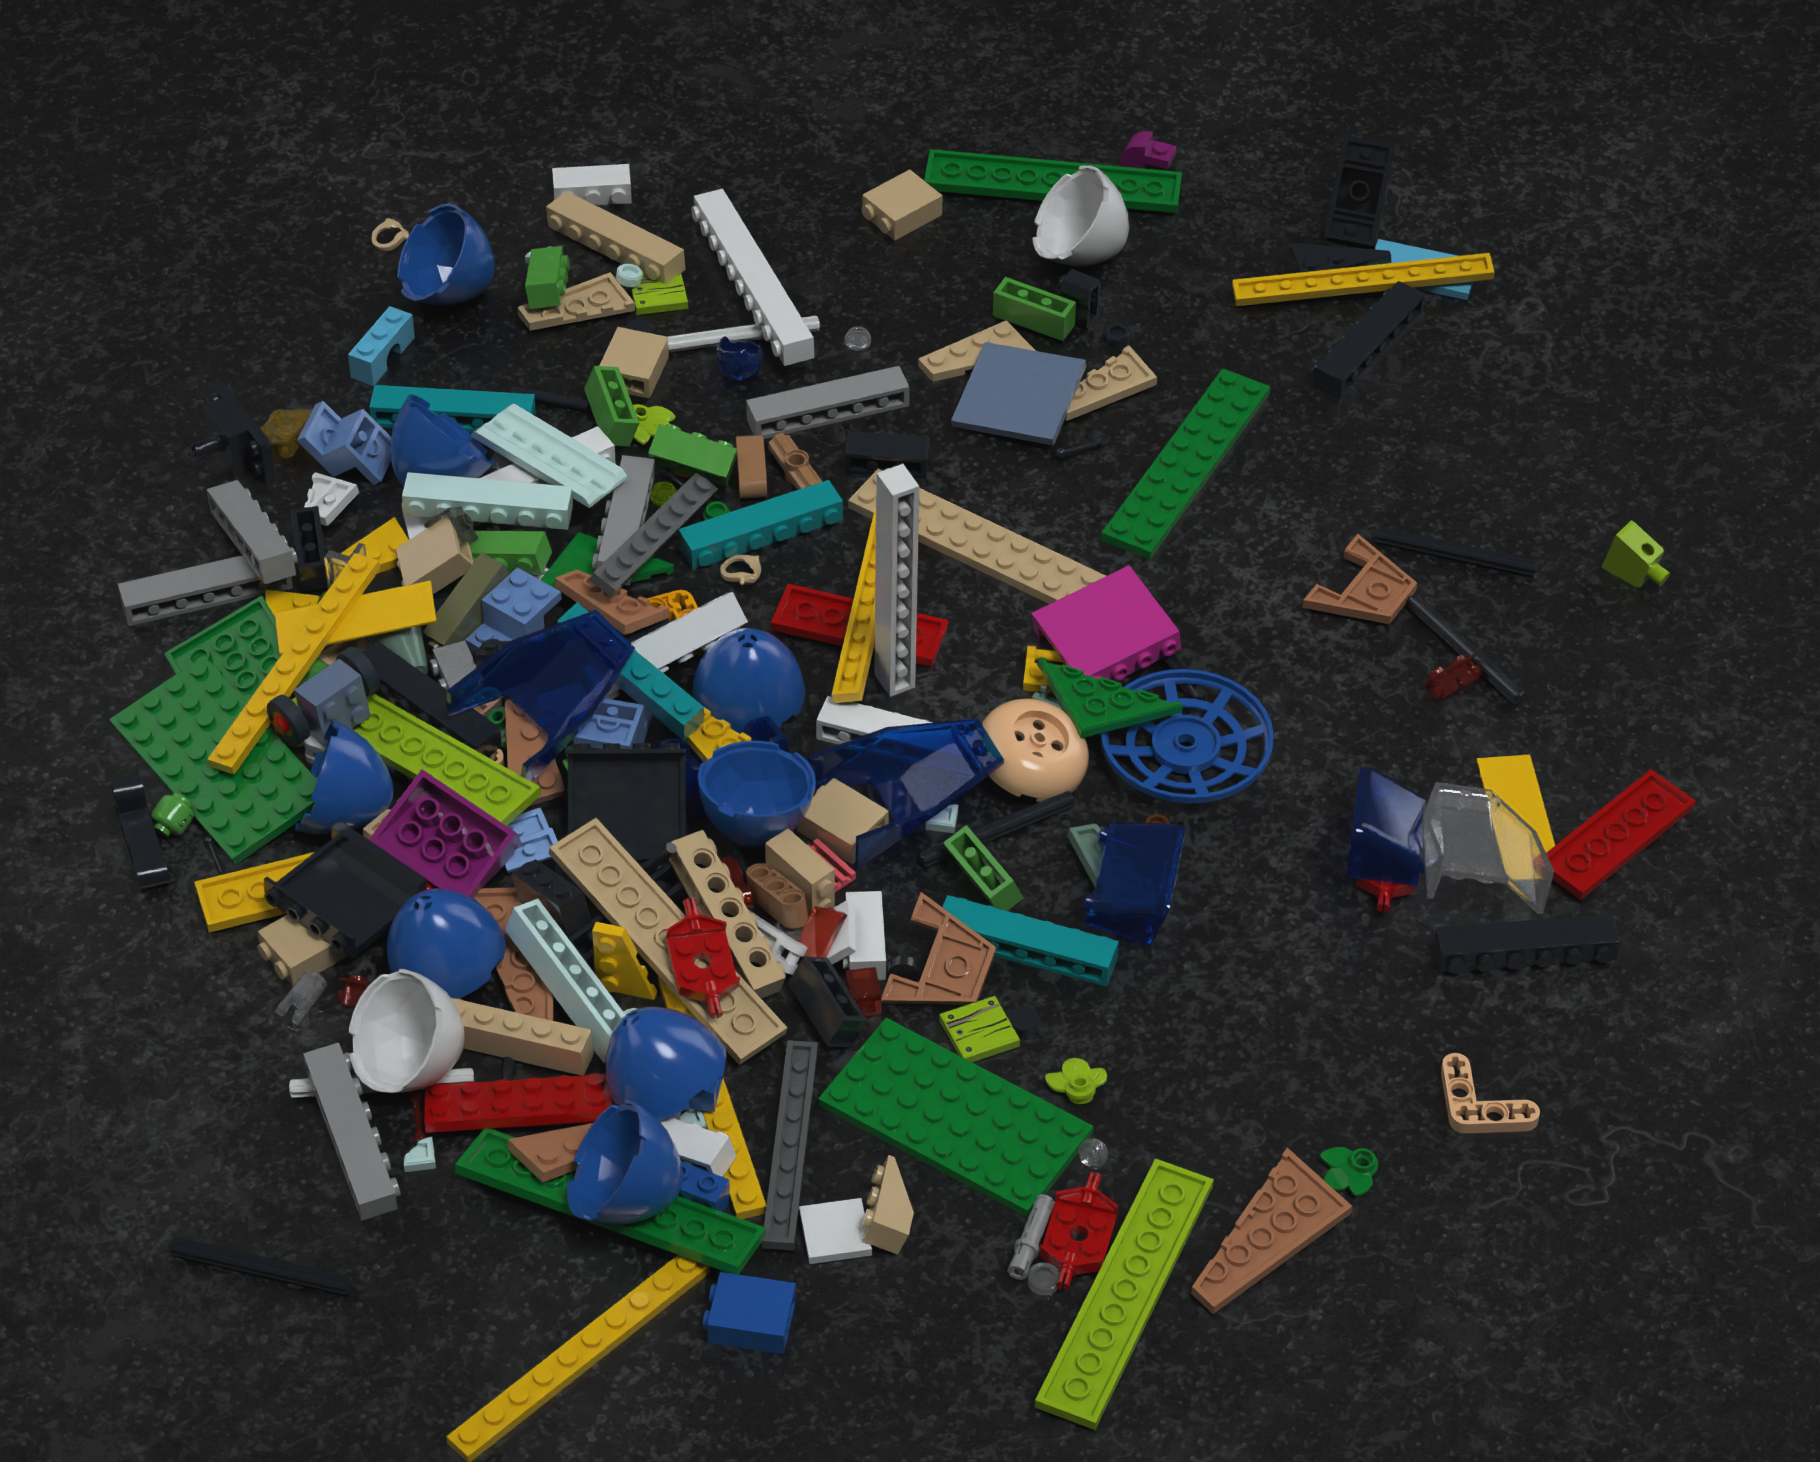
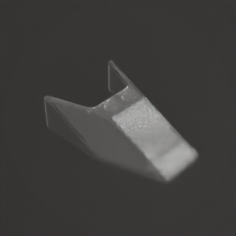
[1421,782,1554,914]

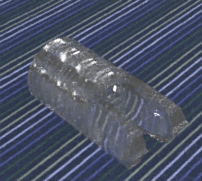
[275,970,327,1025]

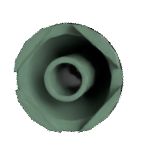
[368,626,428,675]

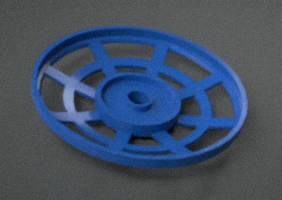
[1100,669,1274,804]

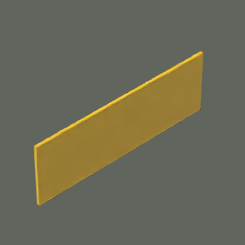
[275,580,437,655]
[1476,755,1555,883]

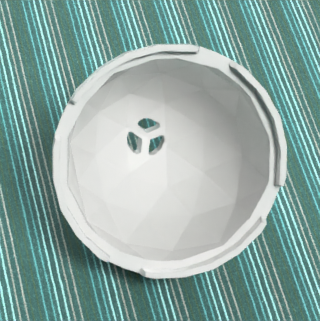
[1033,166,1129,267]
[349,969,465,1093]

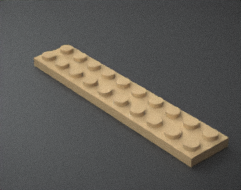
[848,469,1106,604]
[548,818,787,1065]

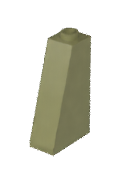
[422,552,509,649]

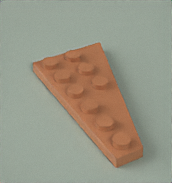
[473,888,554,1021]
[1191,1148,1352,1314]

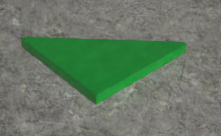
[541,532,674,597]
[1037,657,1183,738]

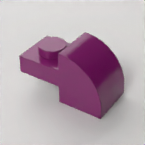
[1120,131,1177,169]

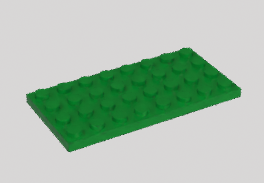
[109,656,317,865]
[818,1018,1094,1218]

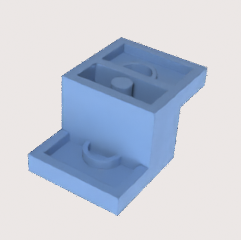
[297,401,392,485]
[465,567,561,653]
[573,696,653,749]

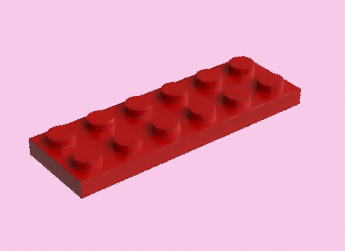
[771,584,948,667]
[1536,769,1696,900]
[425,1073,612,1133]

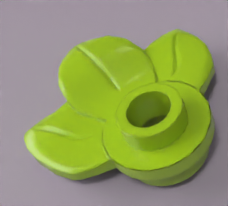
[633,404,675,445]
[1045,1058,1107,1104]

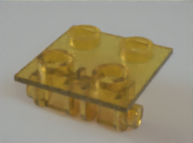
[260,408,313,458]

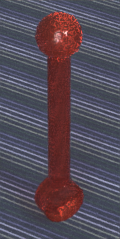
[410,1091,426,1143]

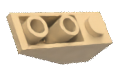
[861,1155,914,1255]

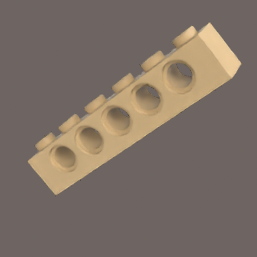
[669,830,786,999]

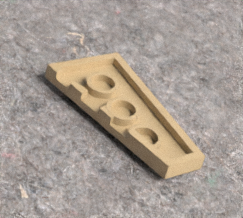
[918,320,1036,382]
[1065,345,1157,421]

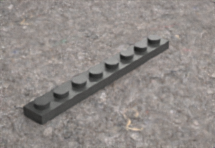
[589,472,718,597]
[762,1040,818,1251]

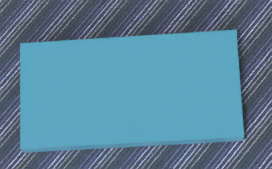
[1375,239,1473,300]

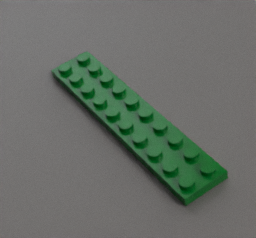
[924,149,1182,213]
[1101,369,1270,560]
[455,1129,766,1275]

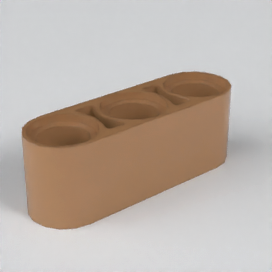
[736,435,767,499]
[746,863,808,929]

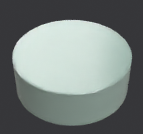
[616,264,643,287]

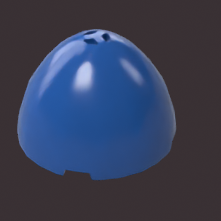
[397,203,495,307]
[391,394,495,486]
[692,628,805,736]
[295,720,394,835]
[698,741,816,849]
[387,888,506,999]
[606,1007,726,1121]
[567,1099,683,1226]

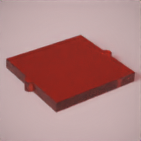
[797,906,847,958]

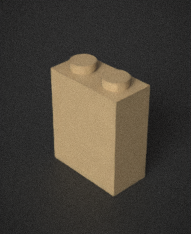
[862,170,943,240]
[599,327,669,398]
[396,515,474,594]
[797,778,889,864]
[765,828,835,921]
[257,915,348,987]

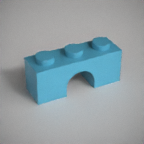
[348,306,415,386]

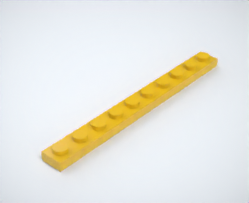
[1232,253,1495,306]
[832,508,876,703]
[207,553,381,775]
[658,976,766,1219]
[446,1255,710,1462]

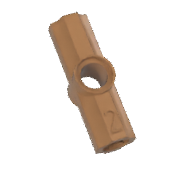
[768,432,822,490]

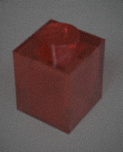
[846,967,882,1017]

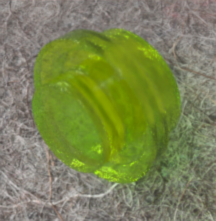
[650,482,677,506]

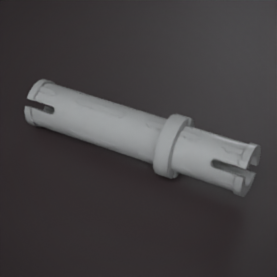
[1007,1194,1055,1280]

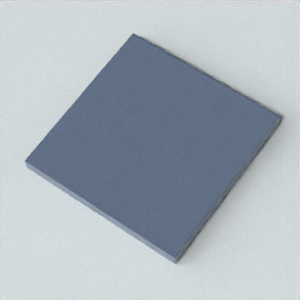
[951,342,1086,445]

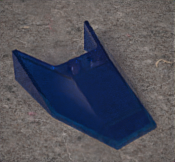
[446,610,635,782]
[808,719,1004,868]

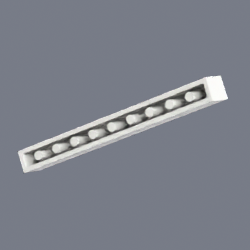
[691,189,814,366]
[874,464,919,697]

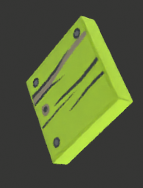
[630,273,688,315]
[939,996,1020,1062]

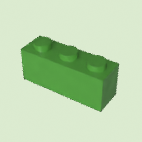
[525,246,570,309]
[993,277,1076,341]
[584,366,639,446]
[648,424,737,487]
[467,531,552,575]
[943,825,1024,911]

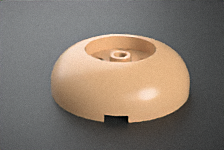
[976,699,1089,801]

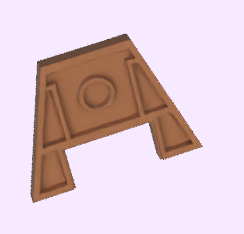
[1303,534,1417,624]
[880,892,996,1005]

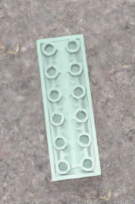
[472,404,627,508]

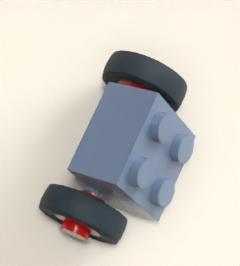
[266,647,380,747]

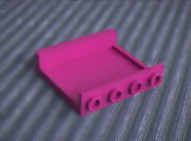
[1032,565,1181,681]

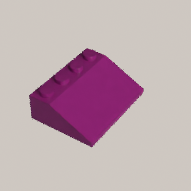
[369,769,521,897]

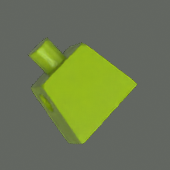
[1602,520,1670,587]

